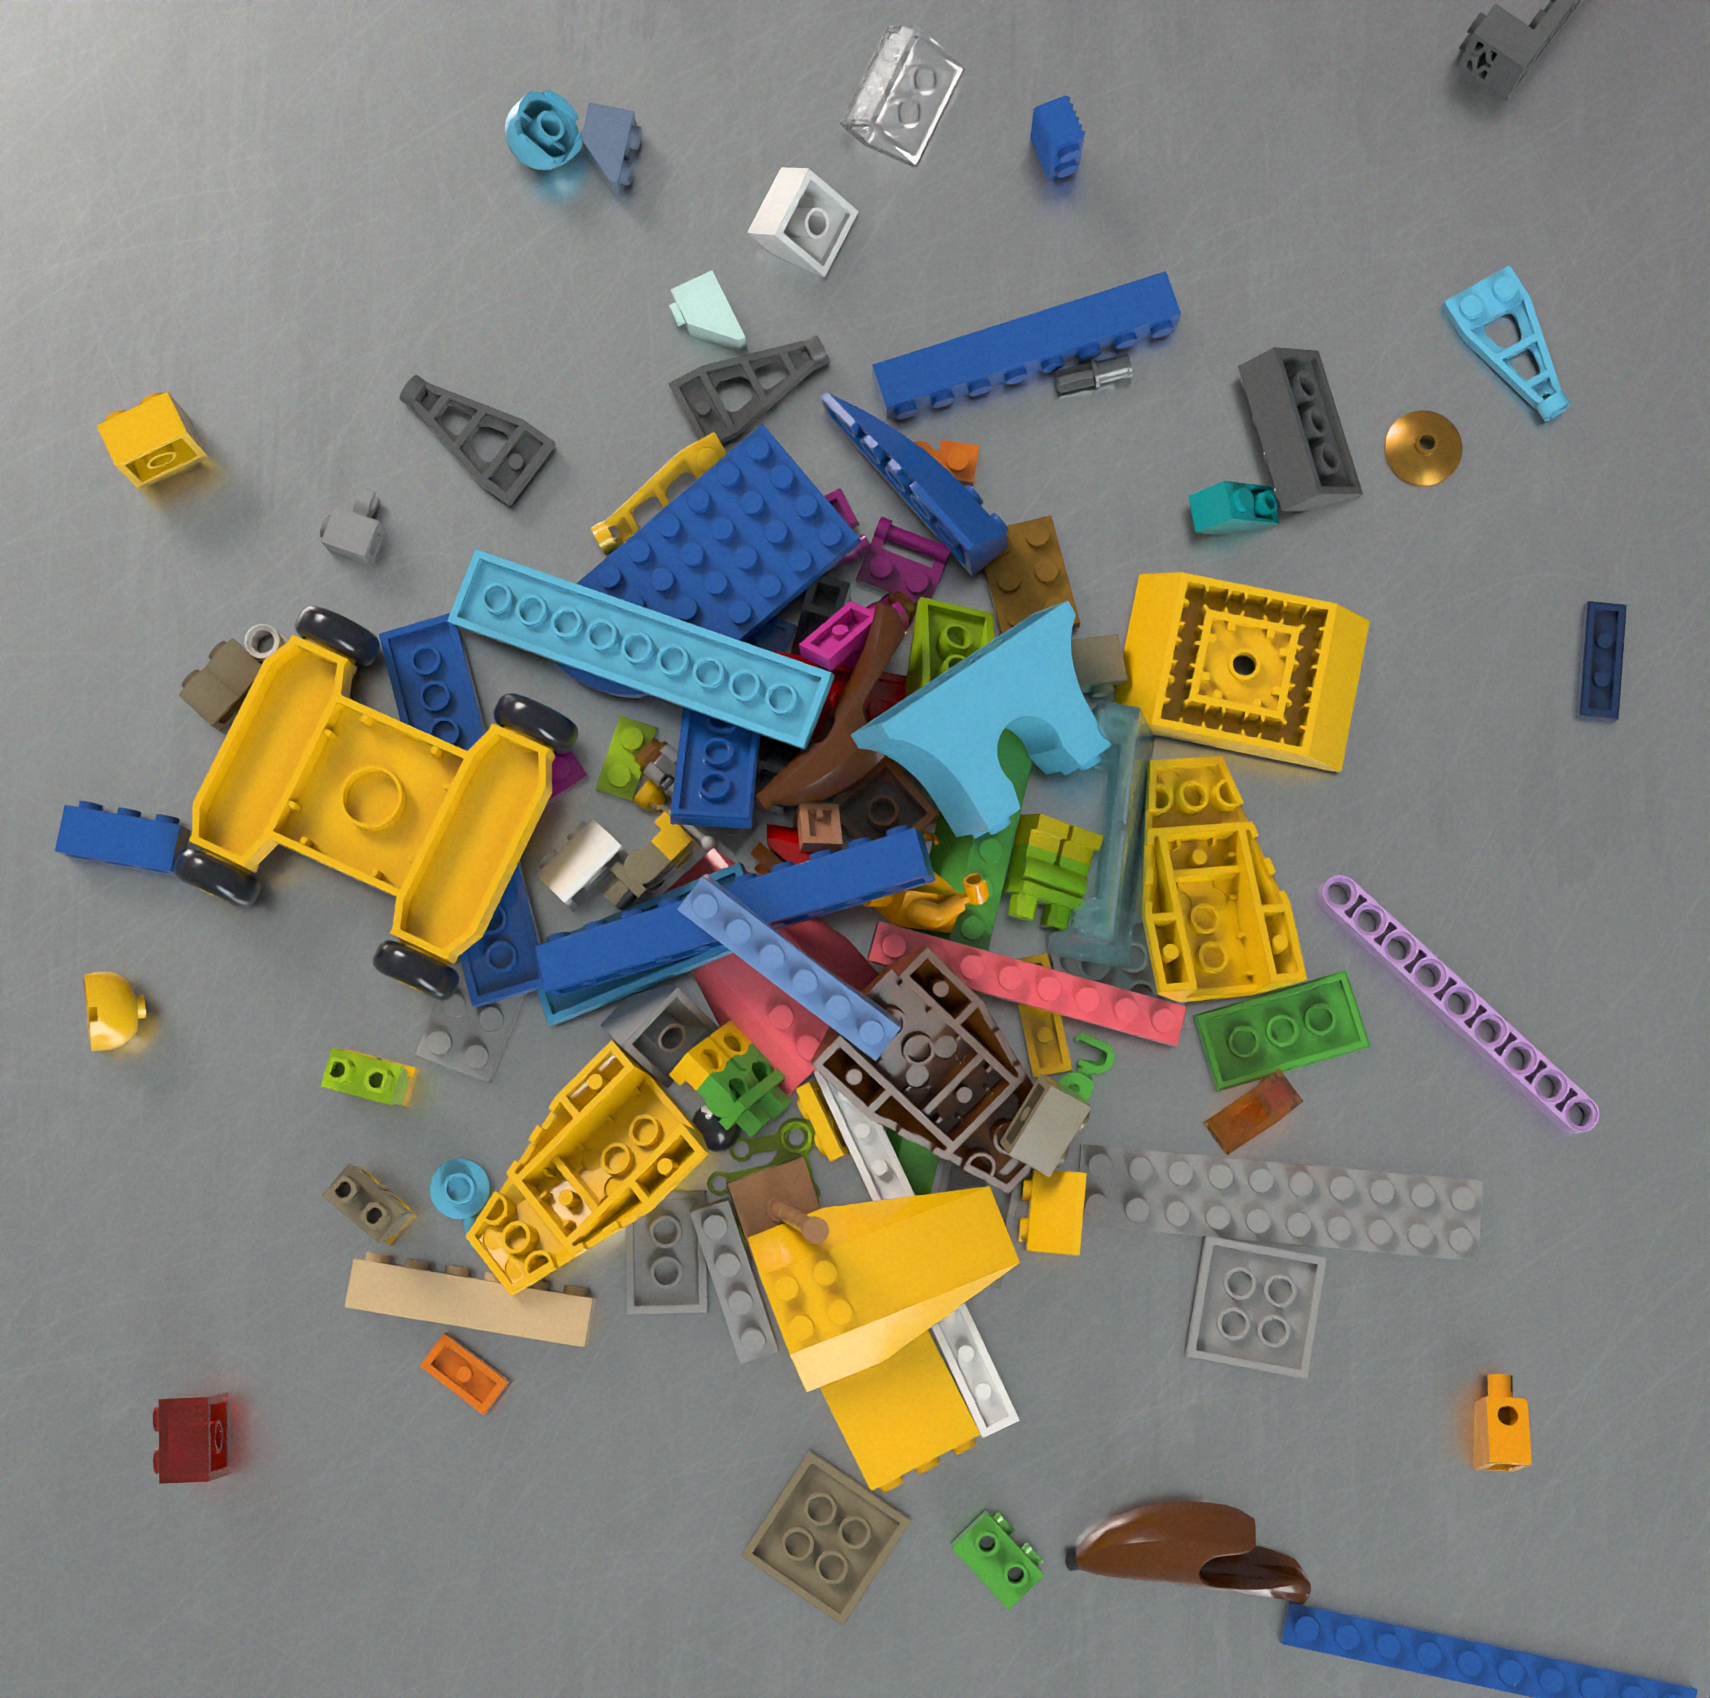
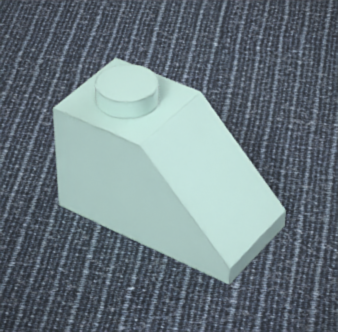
[668,270,747,353]

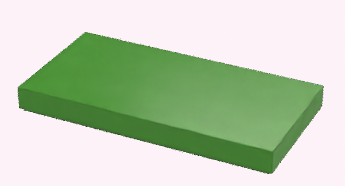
[1193,970,1370,1092]

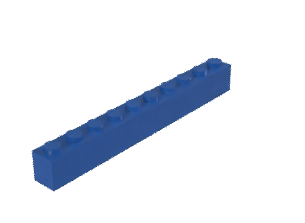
[534,825,936,997]

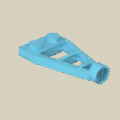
[1441,265,1571,421]

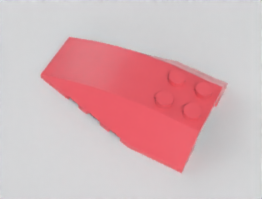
[662,848,879,1097]

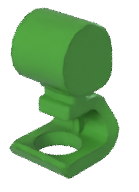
[1058,1033,1115,1101]

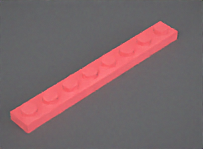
[867,921,1187,1046]

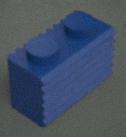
[1030,95,1085,178]

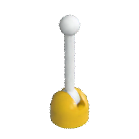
[632,779,717,851]

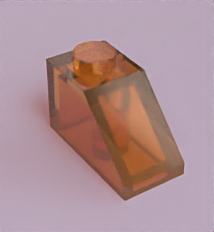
[1204,1069,1303,1155]

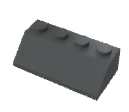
[1238,347,1363,511]

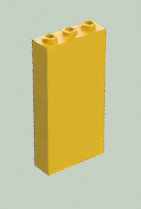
[819,1330,981,1493]

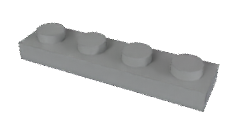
[690,1197,779,1364]

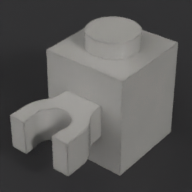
[320,487,386,566]

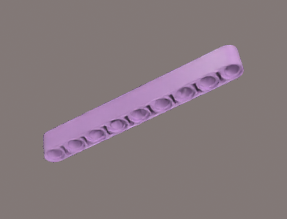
[1317,875,1600,1134]

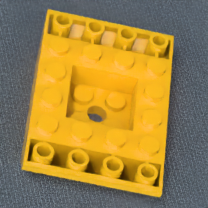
[1109,572,1370,773]

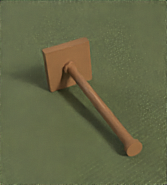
[726,1156,829,1261]

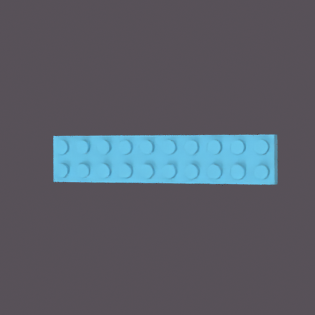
[447,549,835,750]

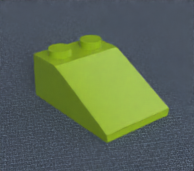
[905,597,994,698]

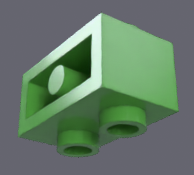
[951,1509,1045,1610]

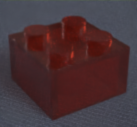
[153,1392,229,1484]

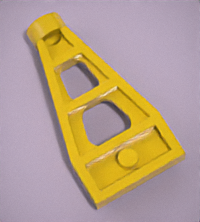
[590,432,727,555]

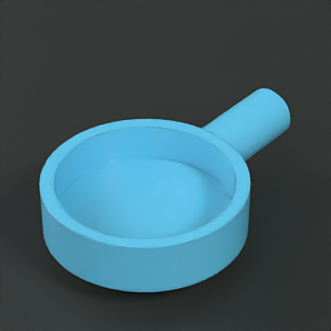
[430,1159,492,1249]

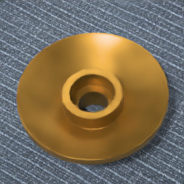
[1384,410,1463,486]

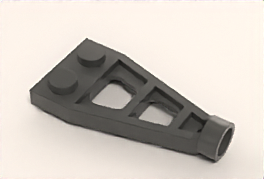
[668,335,830,444]
[399,375,556,507]

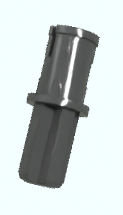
[1054,353,1133,393]

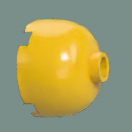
[83,971,146,1051]

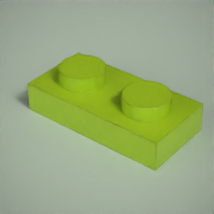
[595,715,658,803]

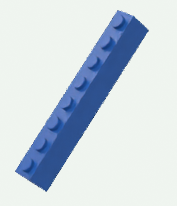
[872,271,1181,420]

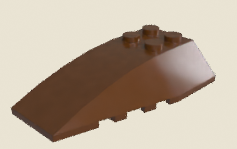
[810,945,1034,1193]

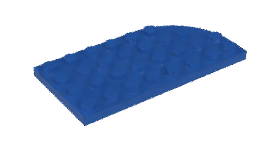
[554,424,862,698]

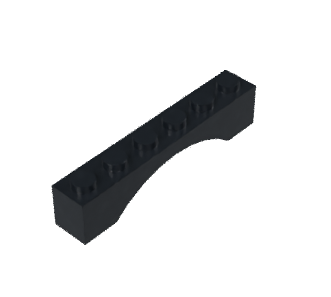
[754,575,851,815]

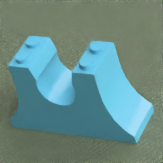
[851,601,1111,838]

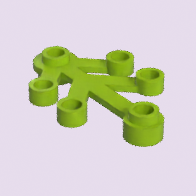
[707,1117,821,1247]

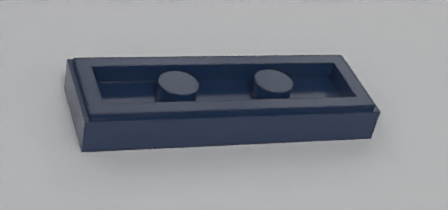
[1576,601,1627,722]

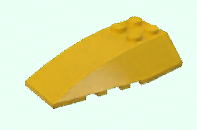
[1142,756,1307,1002]
[465,1040,709,1296]
[748,1186,1020,1392]

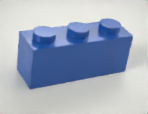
[55,801,190,875]

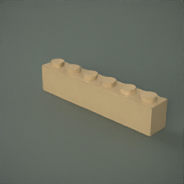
[344,1252,597,1347]

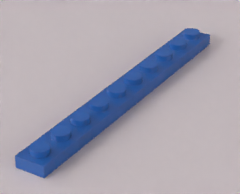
[1280,1601,1697,1698]

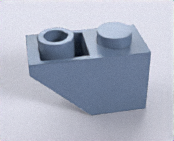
[581,103,642,197]

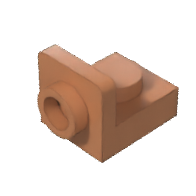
[792,801,843,853]

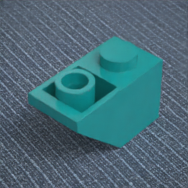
[1188,481,1279,535]

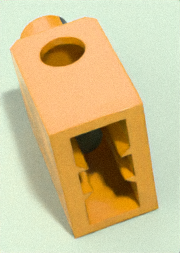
[1473,1374,1532,1472]

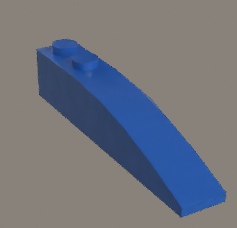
[821,393,1008,577]

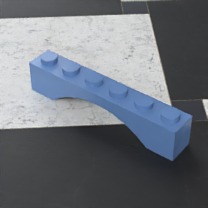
[677,874,902,1061]

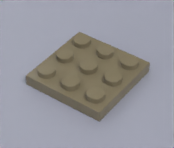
[741,1450,911,1626]

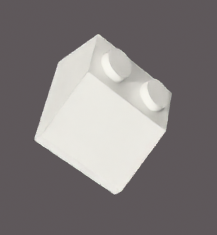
[747,167,859,277]
[536,818,628,912]

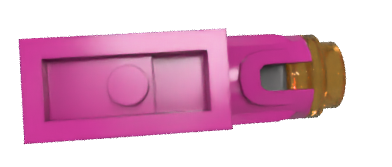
[799,591,916,671]

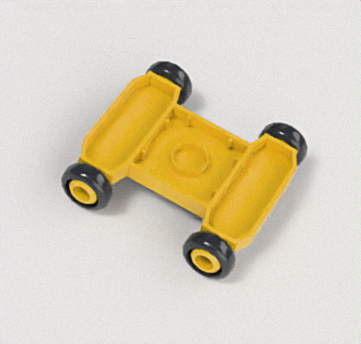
[173,606,578,1001]

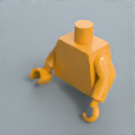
[862,832,989,933]

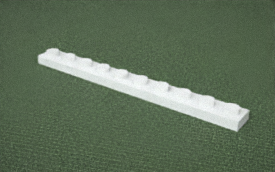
[813,1070,1020,1438]

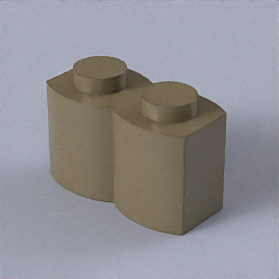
[179,638,262,731]

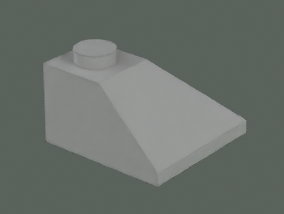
[601,984,719,1088]

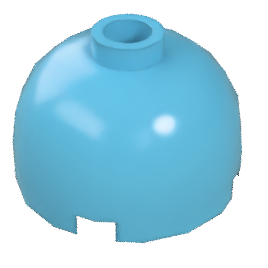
[504,90,583,171]

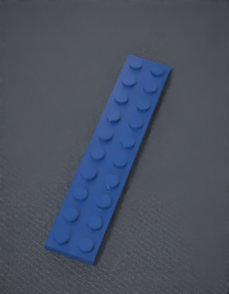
[379,613,544,1008]

